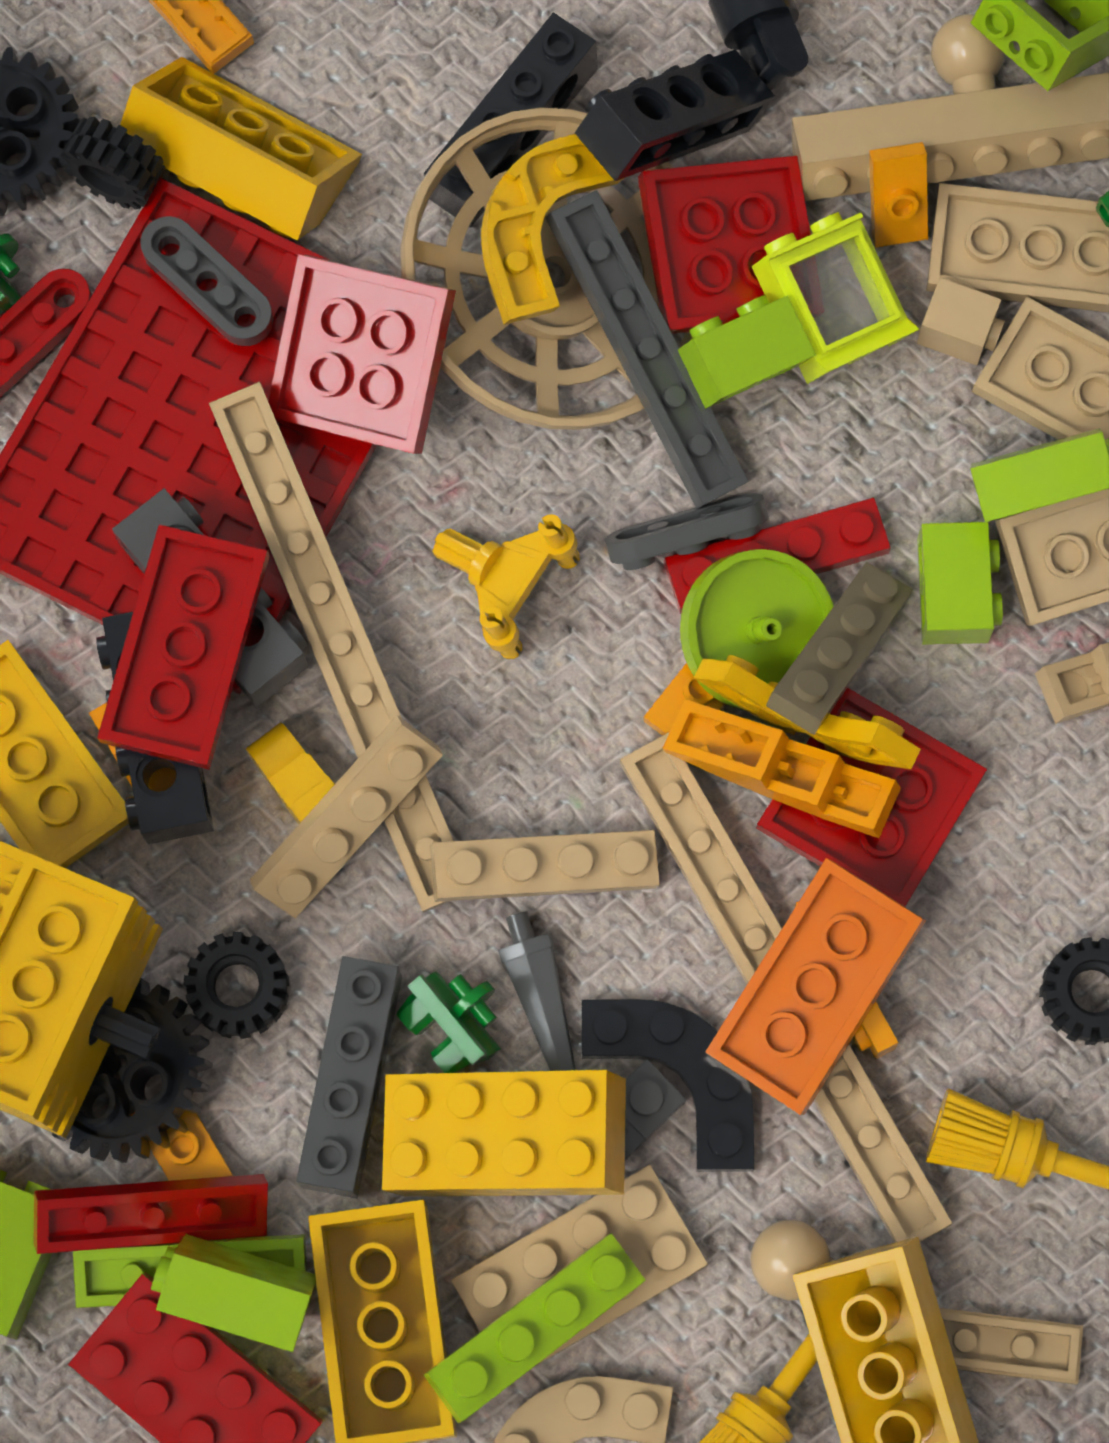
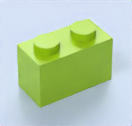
[678,295,816,409]
[917,522,1003,645]

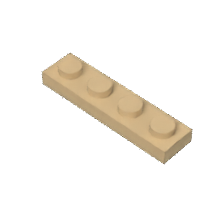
[250,715,443,919]
[430,830,660,902]

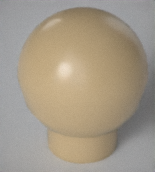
[931,14,1004,95]
[750,1220,834,1301]

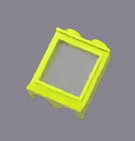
[751,212,920,384]

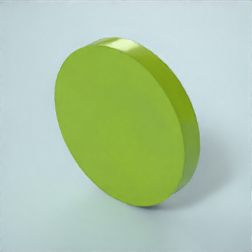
[680,549,834,710]

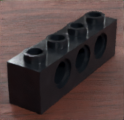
[424,12,598,228]
[575,49,775,181]
[96,612,214,845]

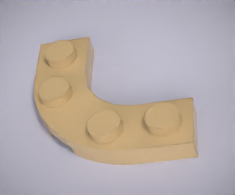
[493,1376,673,1443]

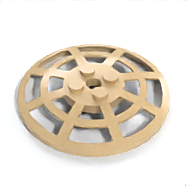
[401,108,693,430]

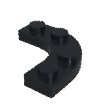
[582,999,754,1172]

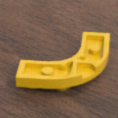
[481,134,624,325]
[694,655,921,769]

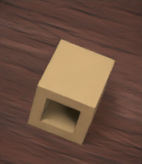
[917,277,1005,366]

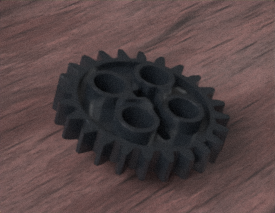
[0,47,80,216]
[52,978,213,1163]

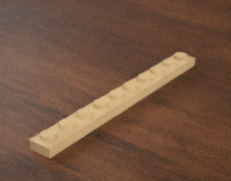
[209,382,454,913]
[620,732,953,1243]

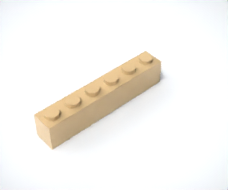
[792,73,1109,201]

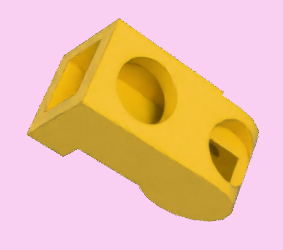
[245,722,335,824]

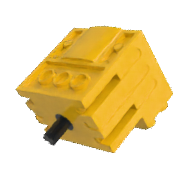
[0,841,163,1139]

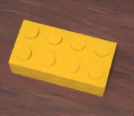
[382,1070,626,1197]
[308,1199,457,1443]

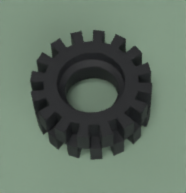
[59,117,165,210]
[183,932,290,1039]
[1039,937,1109,1045]

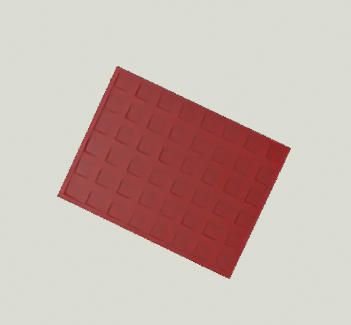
[0,178,377,695]

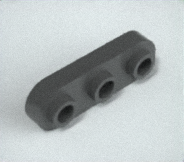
[141,216,273,346]
[605,493,768,570]

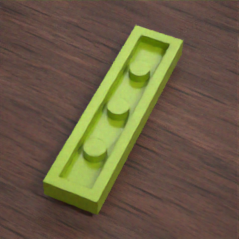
[424,1233,646,1423]
[73,1234,307,1308]

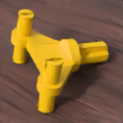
[432,514,580,660]

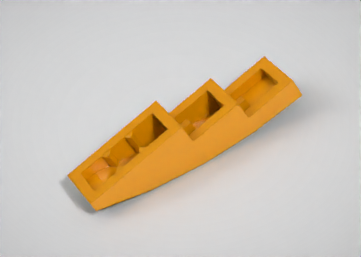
[662,699,901,838]

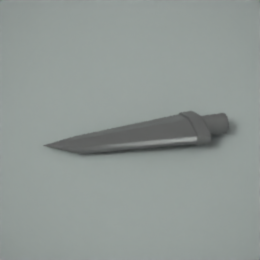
[498,911,576,1071]

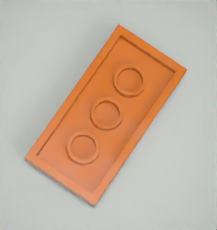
[705,858,926,1115]

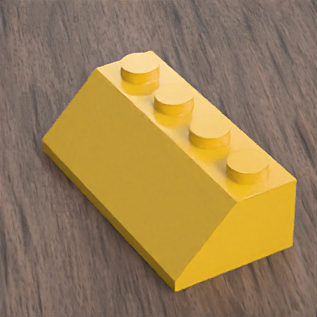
[120,57,362,241]
[793,1237,979,1443]

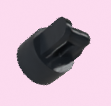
[708,0,808,90]

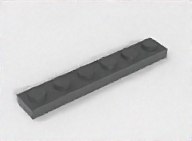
[545,190,749,508]

